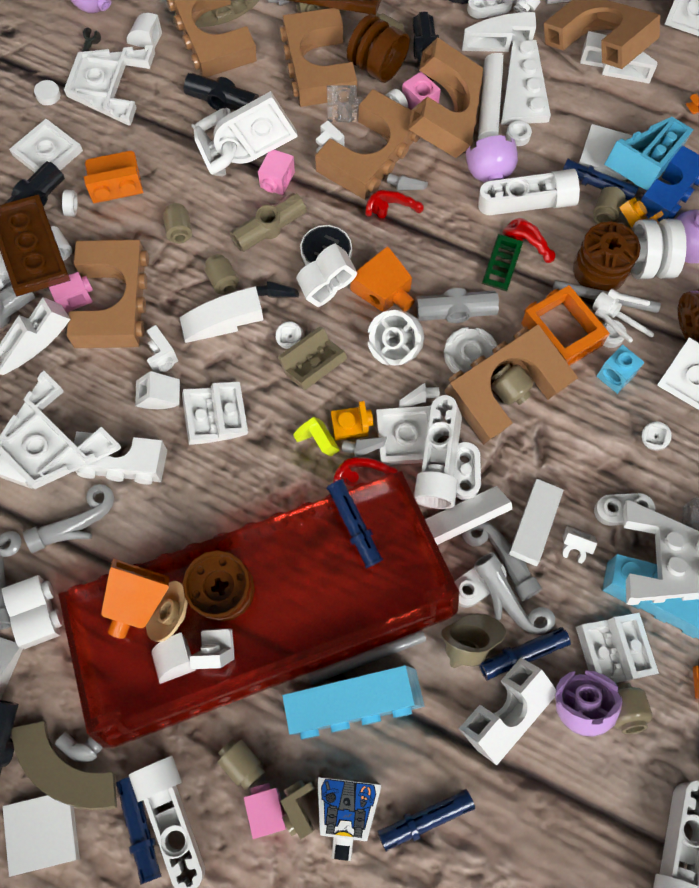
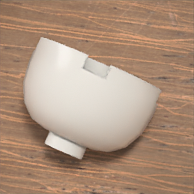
[368,310,424,366]

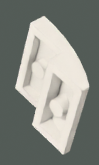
[182,382,248,445]
[576,613,659,683]

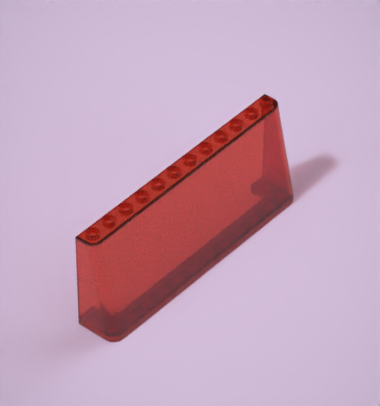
[58,471,460,748]

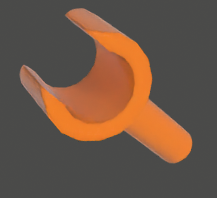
[685,94,699,114]

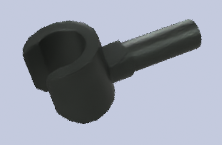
[82,27,101,52]

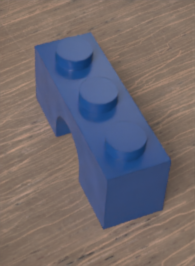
[641,146,699,221]

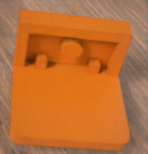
[84,151,144,204]

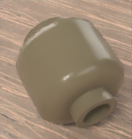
[492,363,533,405]
[613,683,653,734]

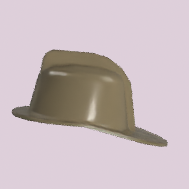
[441,614,506,668]

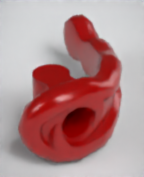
[365,190,424,218]
[502,218,556,263]
[333,457,398,487]

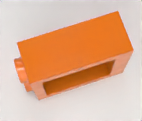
[521,285,610,366]

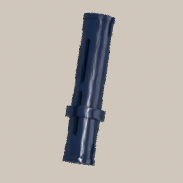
[563,158,639,201]
[326,479,383,568]
[479,627,571,681]
[116,777,162,885]
[377,789,475,852]

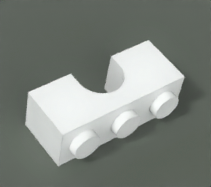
[74,431,167,485]
[459,658,556,765]

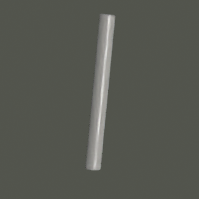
[552,280,661,313]
[307,630,426,686]

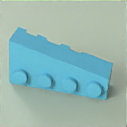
[602,554,699,639]
[282,665,425,740]

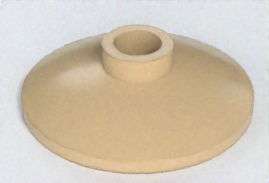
[146,581,188,642]

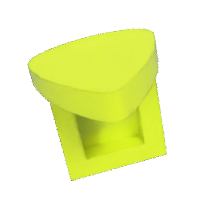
[293,417,340,457]

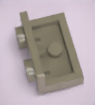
[278,326,347,391]
[280,780,315,840]

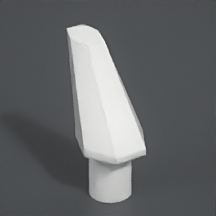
[398,383,440,408]

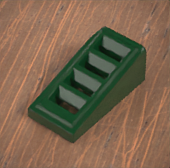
[482,234,523,292]

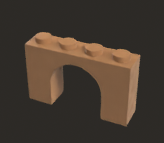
[166,0,257,78]
[544,0,660,69]
[279,8,357,107]
[408,37,483,158]
[315,89,420,200]
[67,240,149,348]
[444,324,578,445]

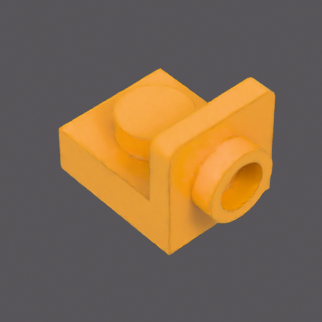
[619,197,664,228]
[331,401,373,441]

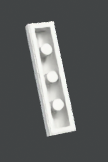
[478,53,503,140]

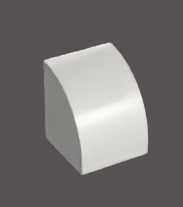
[127,13,162,49]
[135,371,180,409]
[151,633,196,684]

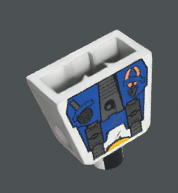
[318,777,381,861]

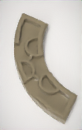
[173,0,259,27]
[12,721,117,810]

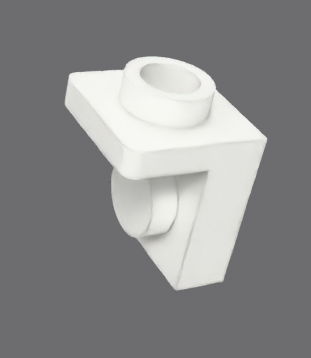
[146,325,178,373]
[190,628,235,669]

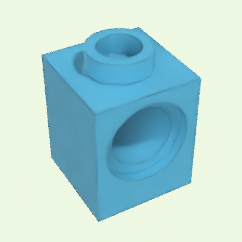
[596,344,644,394]

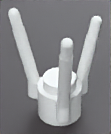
[593,289,654,343]

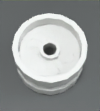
[631,219,686,279]

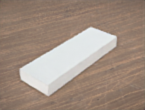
[508,479,564,566]
[420,486,512,546]

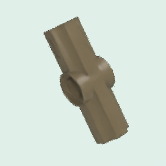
[230,193,307,252]

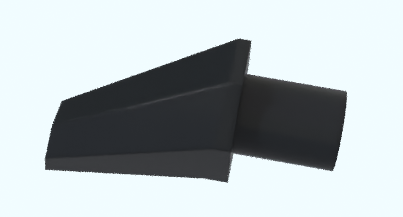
[256,281,299,298]

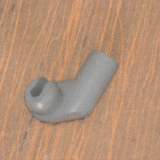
[55,732,103,762]

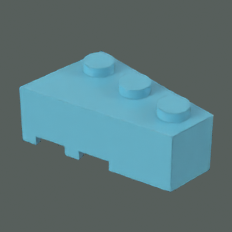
[604,117,694,191]

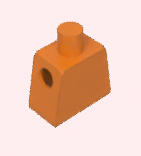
[350,246,415,312]
[101,558,169,639]

